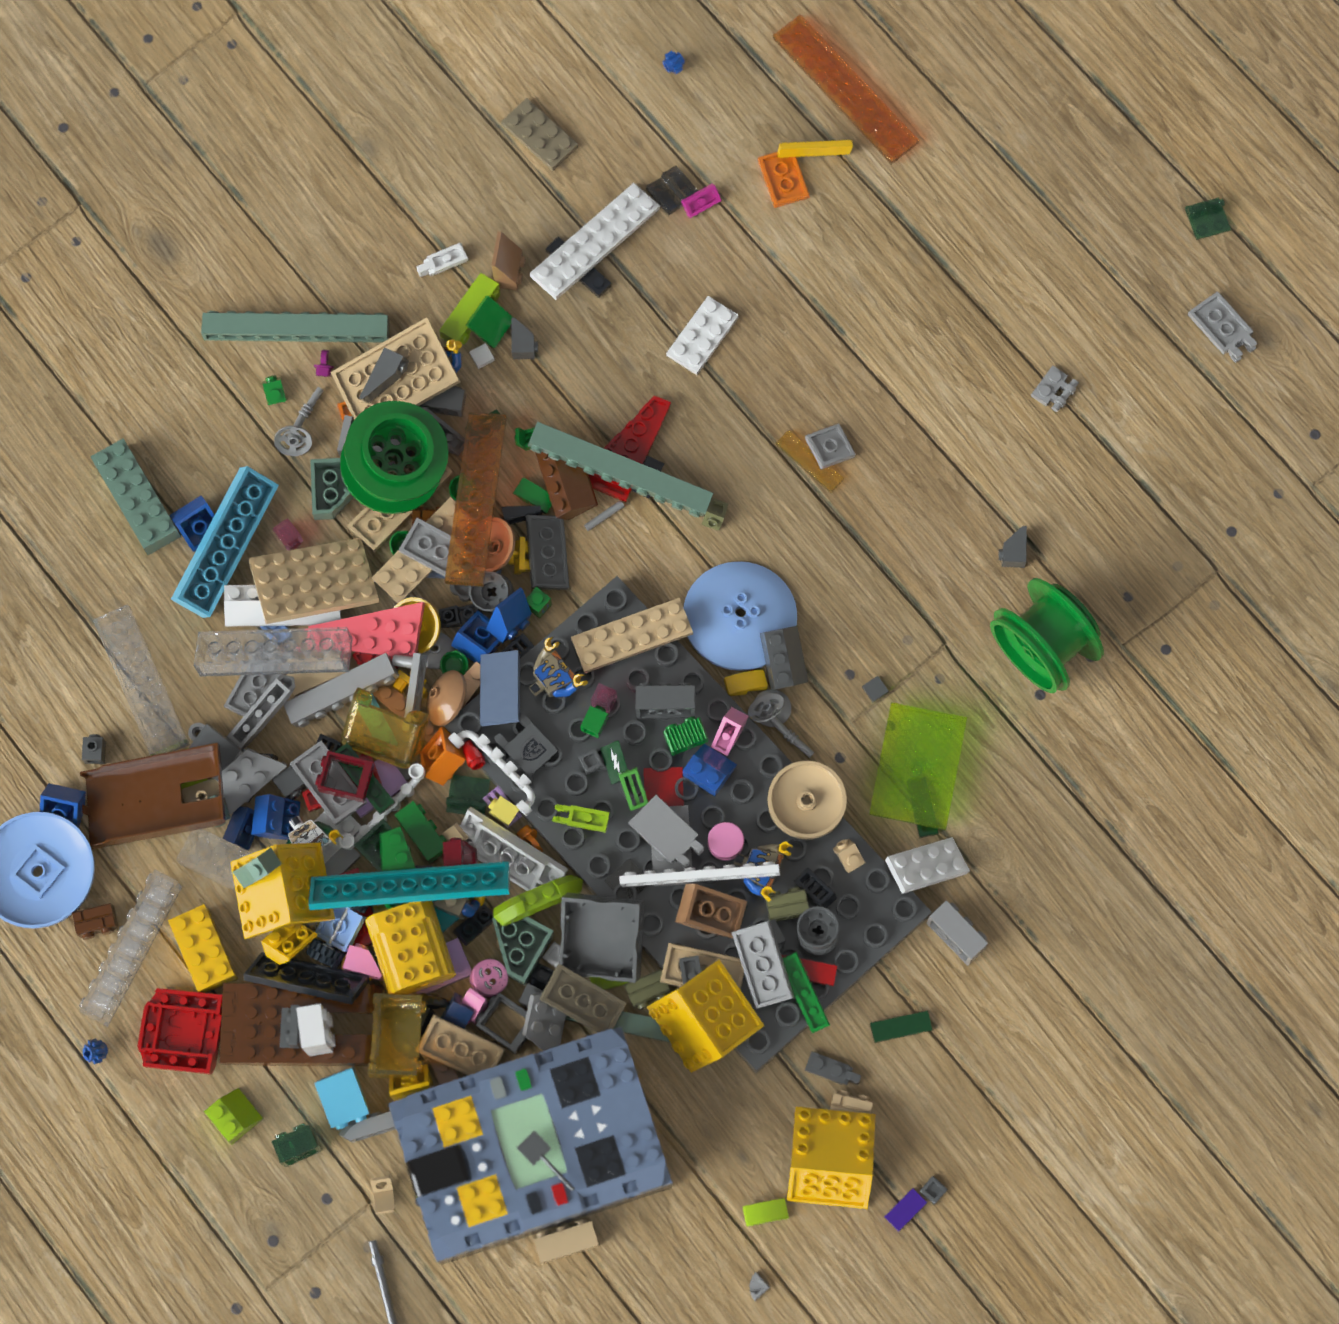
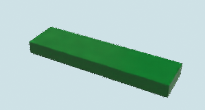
[782,952,830,1033]

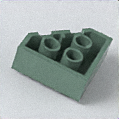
[310,458,354,520]
[492,917,555,986]

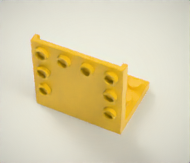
[231,843,335,939]
[647,959,764,1073]
[787,1106,876,1209]

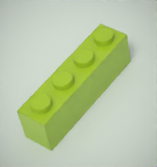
[439,273,501,345]

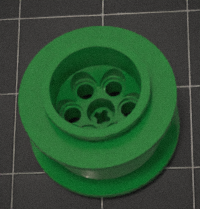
[340,401,449,514]
[990,578,1104,693]

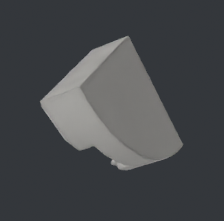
[749,1272,770,1301]

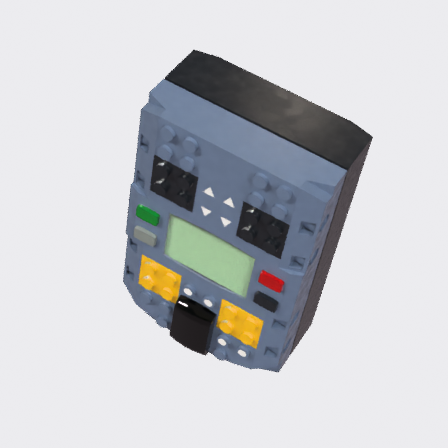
[389,1027,673,1265]

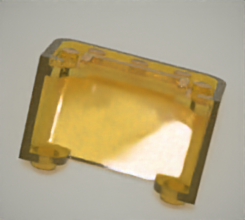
[341,687,429,769]
[368,993,426,1078]

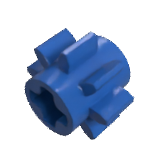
[663,51,685,74]
[83,1038,108,1064]

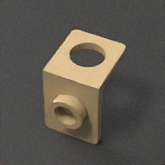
[370,1176,395,1214]

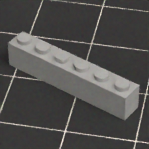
[284,653,399,728]

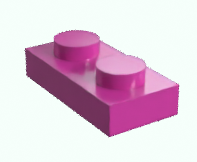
[681,183,722,218]

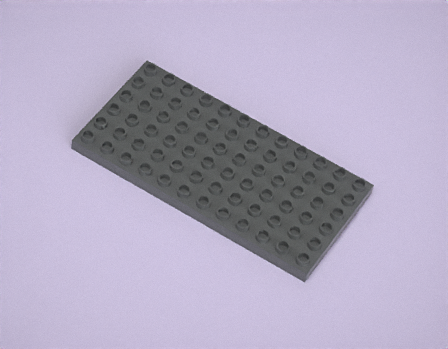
[444,576,932,1074]

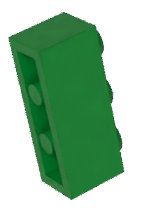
[394,801,447,864]

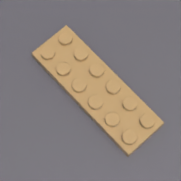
[347,466,454,552]
[371,497,478,603]
[571,598,693,674]

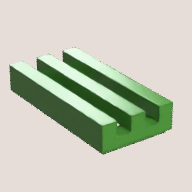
[618,767,648,811]

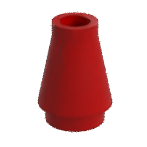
[461,740,486,770]

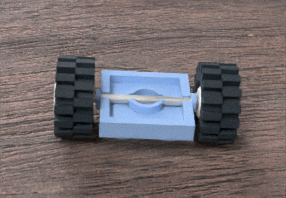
[306,906,369,968]

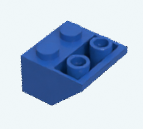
[251,794,301,840]

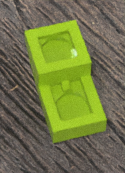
[742,1198,789,1227]

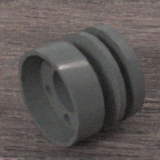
[469,571,514,612]
[797,907,839,955]

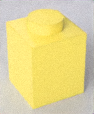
[488,796,519,826]

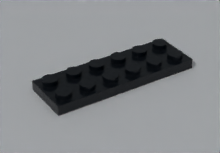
[244,952,369,1004]

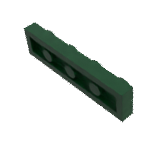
[335,743,395,815]

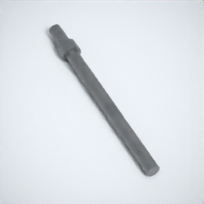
[369,1240,397,1324]

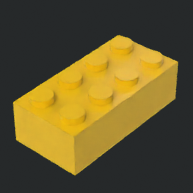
[168,904,238,993]

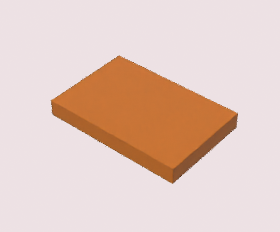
[758,152,810,208]

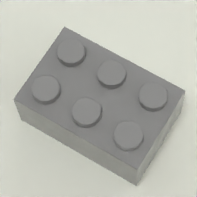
[926,901,988,966]

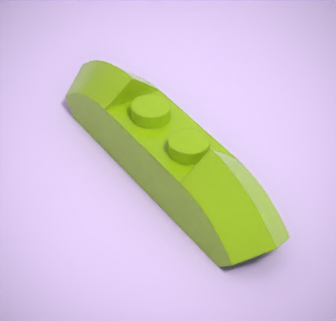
[493,875,583,926]

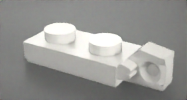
[417,243,468,277]

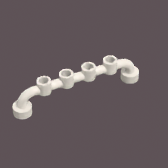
[448,730,535,816]
[339,763,426,850]

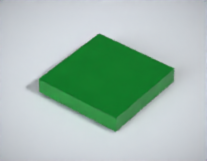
[466,296,514,348]

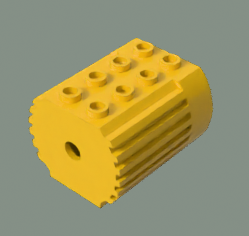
[365,901,456,998]

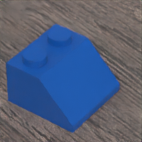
[169,496,215,552]
[486,588,532,644]
[451,611,501,664]
[683,744,737,797]
[40,783,86,828]

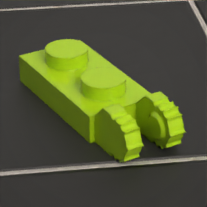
[552,804,610,833]

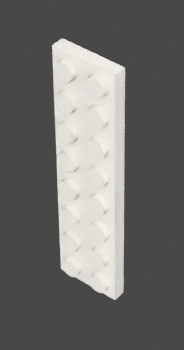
[530,183,660,300]

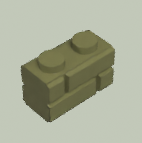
[765,887,809,922]
[624,969,670,1010]

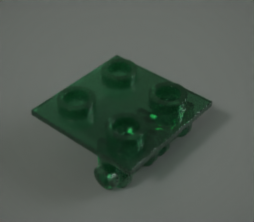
[1184,198,1231,240]
[446,775,490,815]

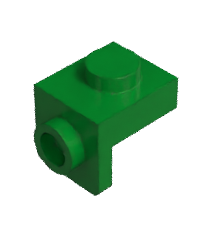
[262,375,286,406]
[514,427,535,451]

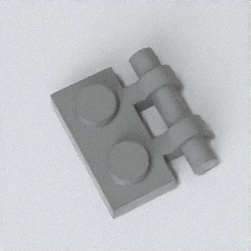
[1031,365,1079,412]

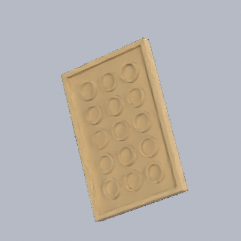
[331,317,461,420]
[249,538,379,624]

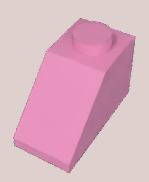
[711,707,749,756]
[343,944,384,981]
[461,988,488,1024]

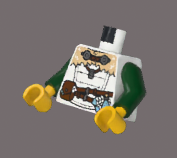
[286,816,343,853]

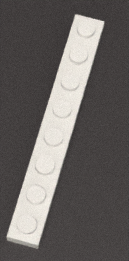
[620,862,780,887]

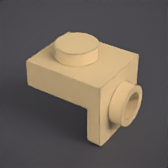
[833,839,865,873]

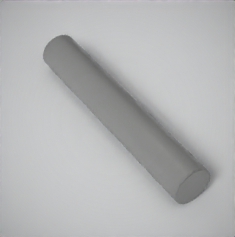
[584,501,624,531]

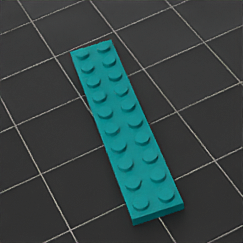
[309,861,510,910]

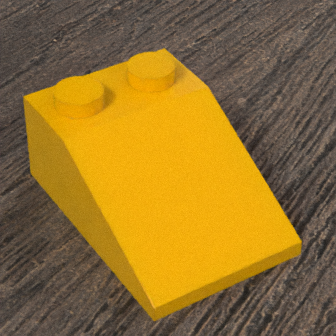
[389,1064,434,1101]

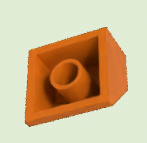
[420,727,466,786]

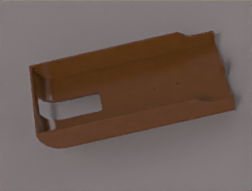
[80,743,226,850]
[219,983,384,1066]

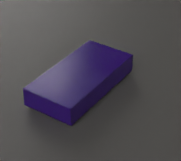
[884,1188,927,1232]

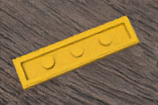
[777,140,853,158]

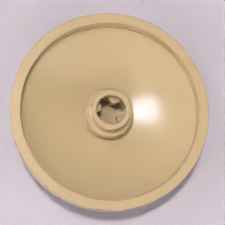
[768,761,847,839]

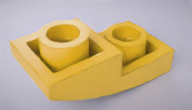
[723,670,768,696]

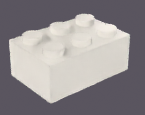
[297,1004,336,1056]

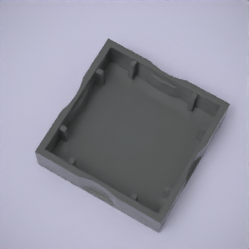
[559,893,645,983]

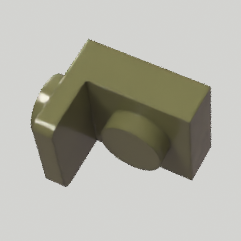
[702,498,729,531]

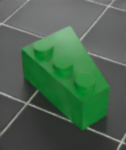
[380,826,416,871]

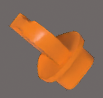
[516,825,543,852]

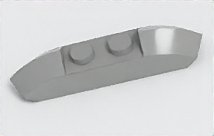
[227,674,295,748]
[338,1109,395,1143]

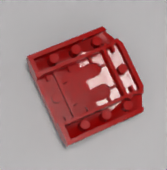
[137,988,223,1075]

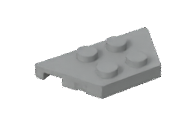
[222,748,287,815]
[522,992,566,1051]

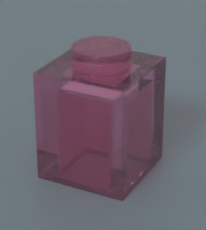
[272,518,303,551]
[591,683,617,714]

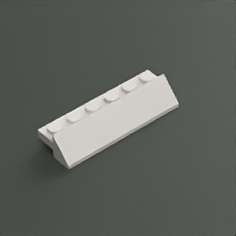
[224,585,340,627]
[460,807,568,891]

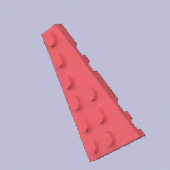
[306,602,425,657]

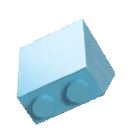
[314,1067,370,1130]

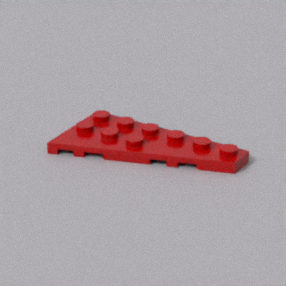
[588,396,671,502]

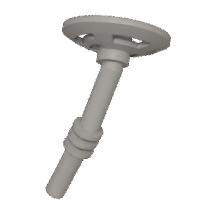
[274,387,324,456]
[748,693,815,758]

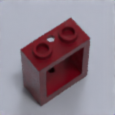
[315,751,375,803]
[443,838,478,866]

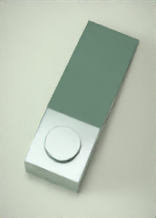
[233,848,282,888]

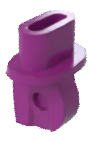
[314,349,334,377]

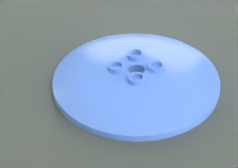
[683,562,797,671]
[0,812,95,929]

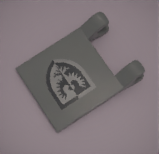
[494,713,558,777]

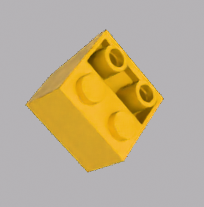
[261,923,317,965]

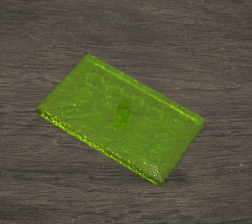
[869,702,967,830]

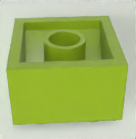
[204,1088,263,1145]

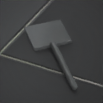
[516,1130,574,1191]

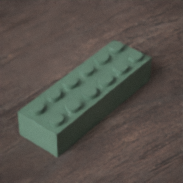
[90,439,181,555]

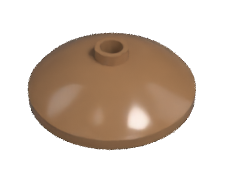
[466,517,515,573]
[426,670,467,726]

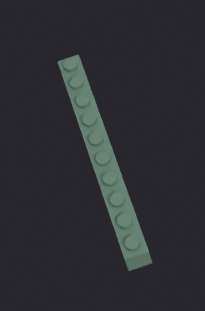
[201,311,390,343]
[528,422,713,518]

